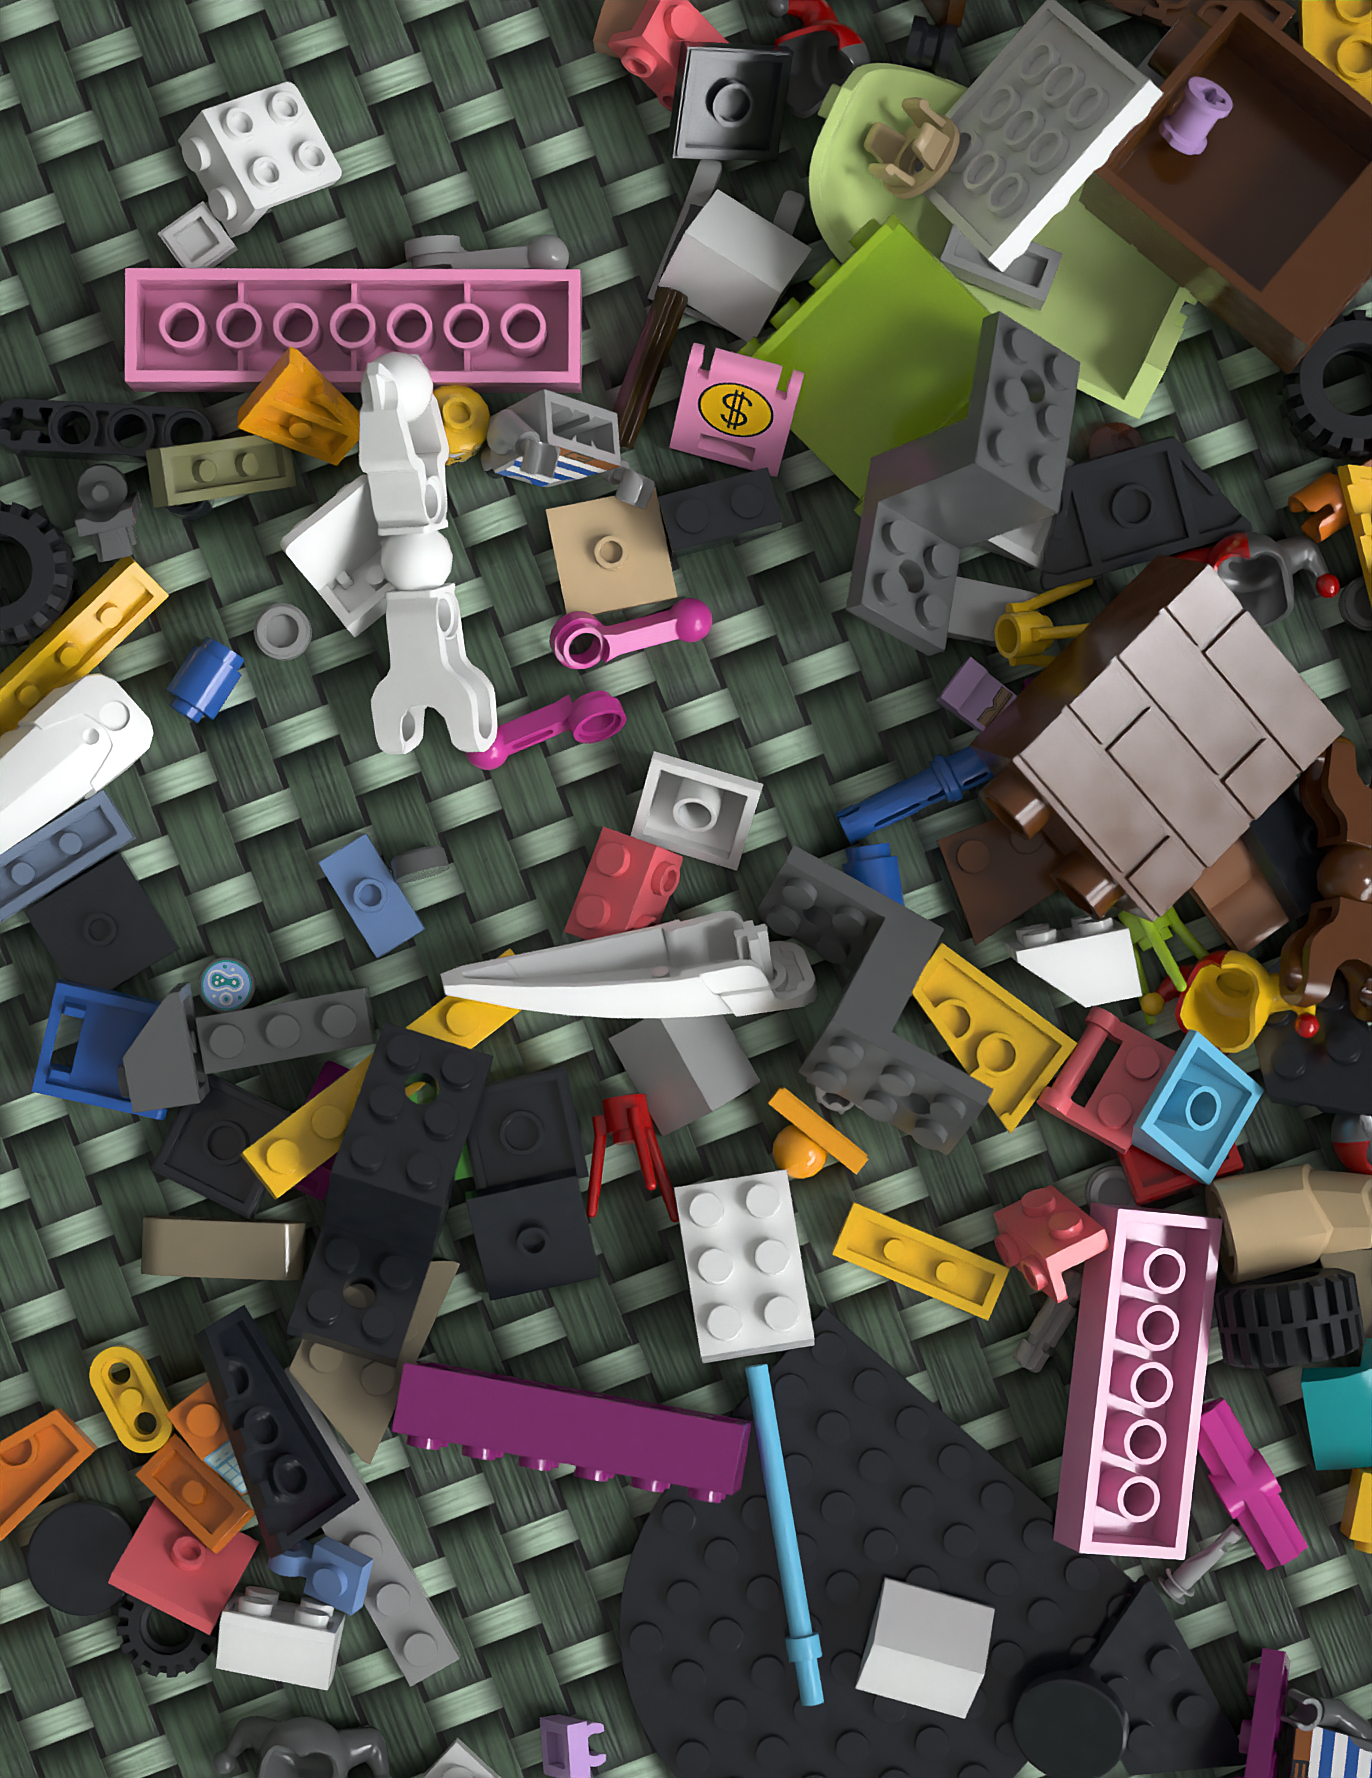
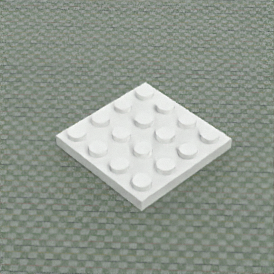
[914,0,1163,272]

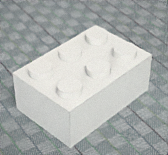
[674,1170,814,1363]

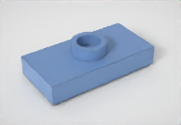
[318,833,426,958]

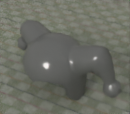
[212,1716,392,1778]

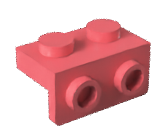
[607,0,729,111]
[564,827,683,940]
[993,1185,1110,1304]

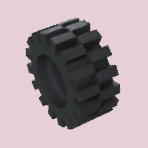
[116,1594,221,1678]

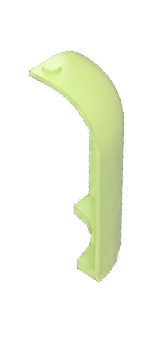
[809,63,1198,419]

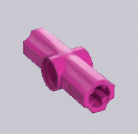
[1197,1397,1308,1570]

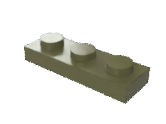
[145,435,296,507]

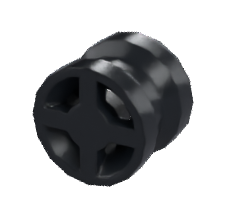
[903,15,958,79]

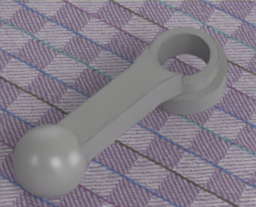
[404,234,569,269]

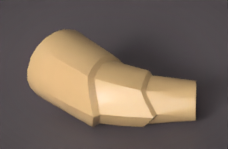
[1205,1164,1372,1284]

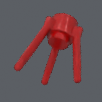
[586,1094,679,1223]

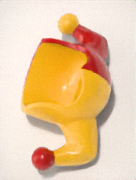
[1140,950,1320,1053]

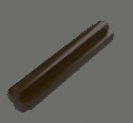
[612,287,688,449]

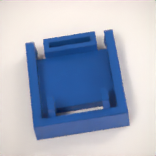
[31,979,168,1120]

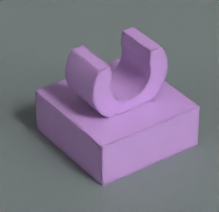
[540,1714,606,1778]

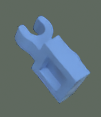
[267,1536,374,1615]

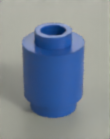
[166,636,245,724]
[842,843,905,907]

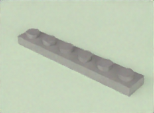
[283,1365,461,1687]

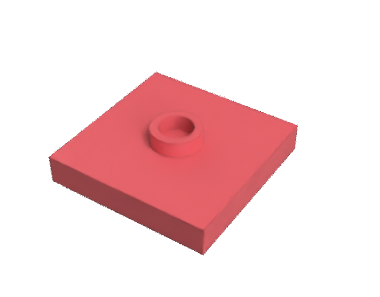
[108,1496,259,1635]

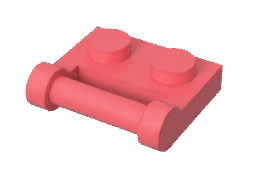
[1036,1006,1176,1155]

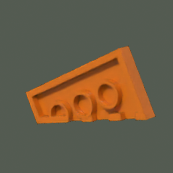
[0,1407,98,1542]

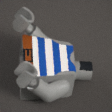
[481,389,655,509]

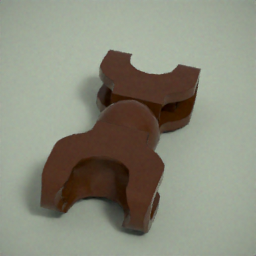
[1279,735,1372,1023]

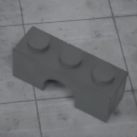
[195,988,378,1074]

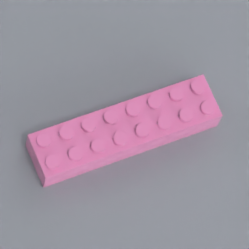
[125,268,582,393]

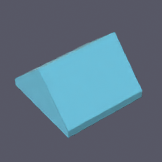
[1132,1029,1264,1185]

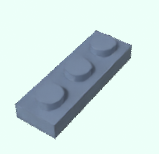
[0,790,136,924]

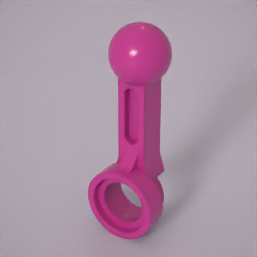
[549,598,712,669]
[465,691,626,770]

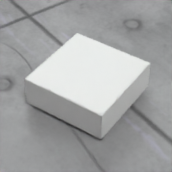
[158,201,238,268]

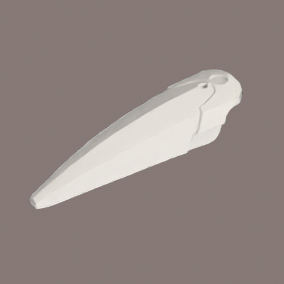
[0,673,153,854]
[440,911,818,1018]

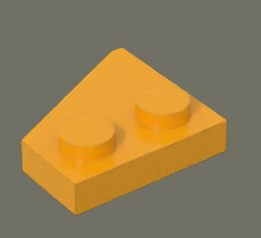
[237,347,360,466]

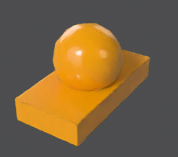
[766,1086,868,1179]

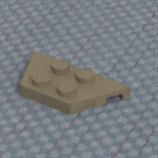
[288,1261,460,1464]

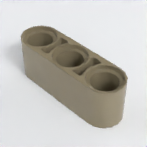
[141,1215,306,1281]

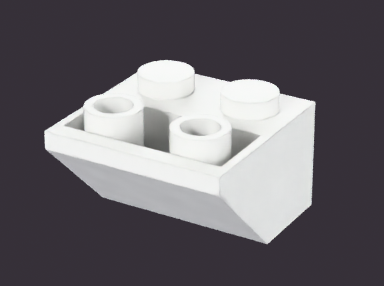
[1004,914,1142,1007]
[216,1586,346,1690]

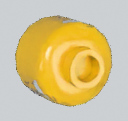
[432,385,491,466]

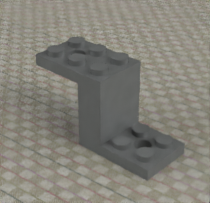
[845,311,1081,656]
[754,845,994,1156]

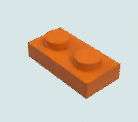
[135,1434,255,1554]

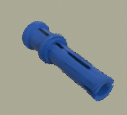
[835,736,995,845]

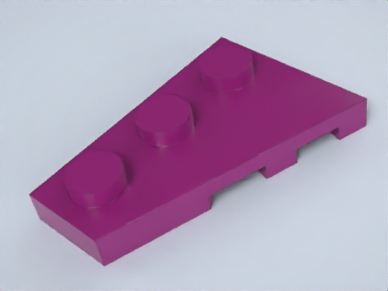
[1235,1648,1290,1778]

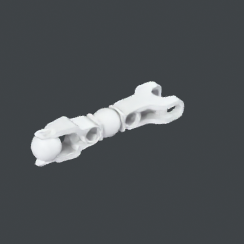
[359,351,497,755]

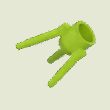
[1117,906,1209,1026]

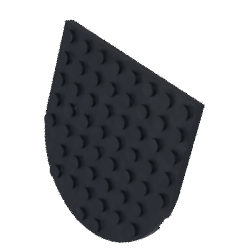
[620,1306,1136,1778]

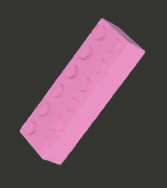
[1053,1202,1223,1560]

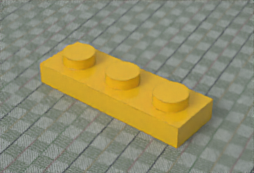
[831,1201,1010,1321]

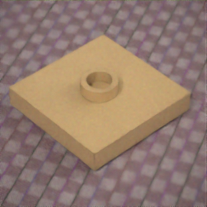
[546,488,678,616]

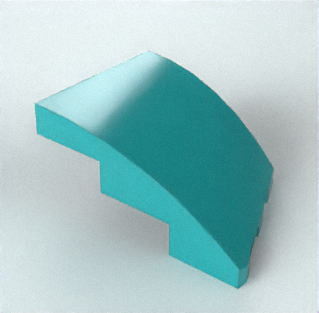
[1301,1338,1372,1470]

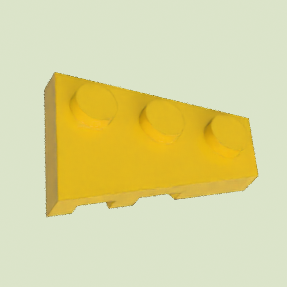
[911,942,1078,1134]

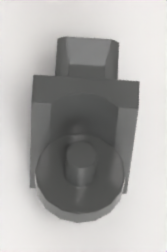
[75,464,142,562]

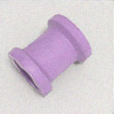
[1158,77,1233,155]

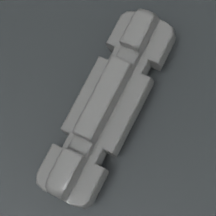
[1013,1268,1083,1373]

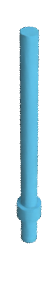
[745,1364,824,1706]

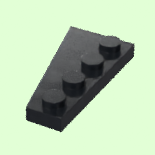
[193,1304,360,1559]

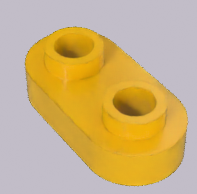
[89,1344,175,1453]

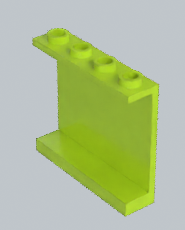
[737,213,1021,517]

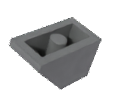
[118,982,210,1113]

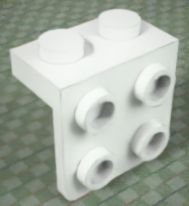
[178,82,342,238]
[280,475,396,638]

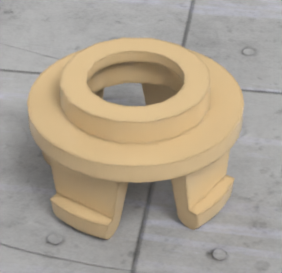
[863,97,960,199]

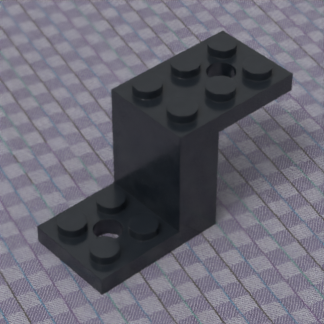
[287,1022,494,1368]

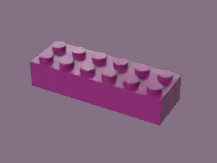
[392,1360,752,1503]

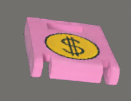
[669,342,805,477]

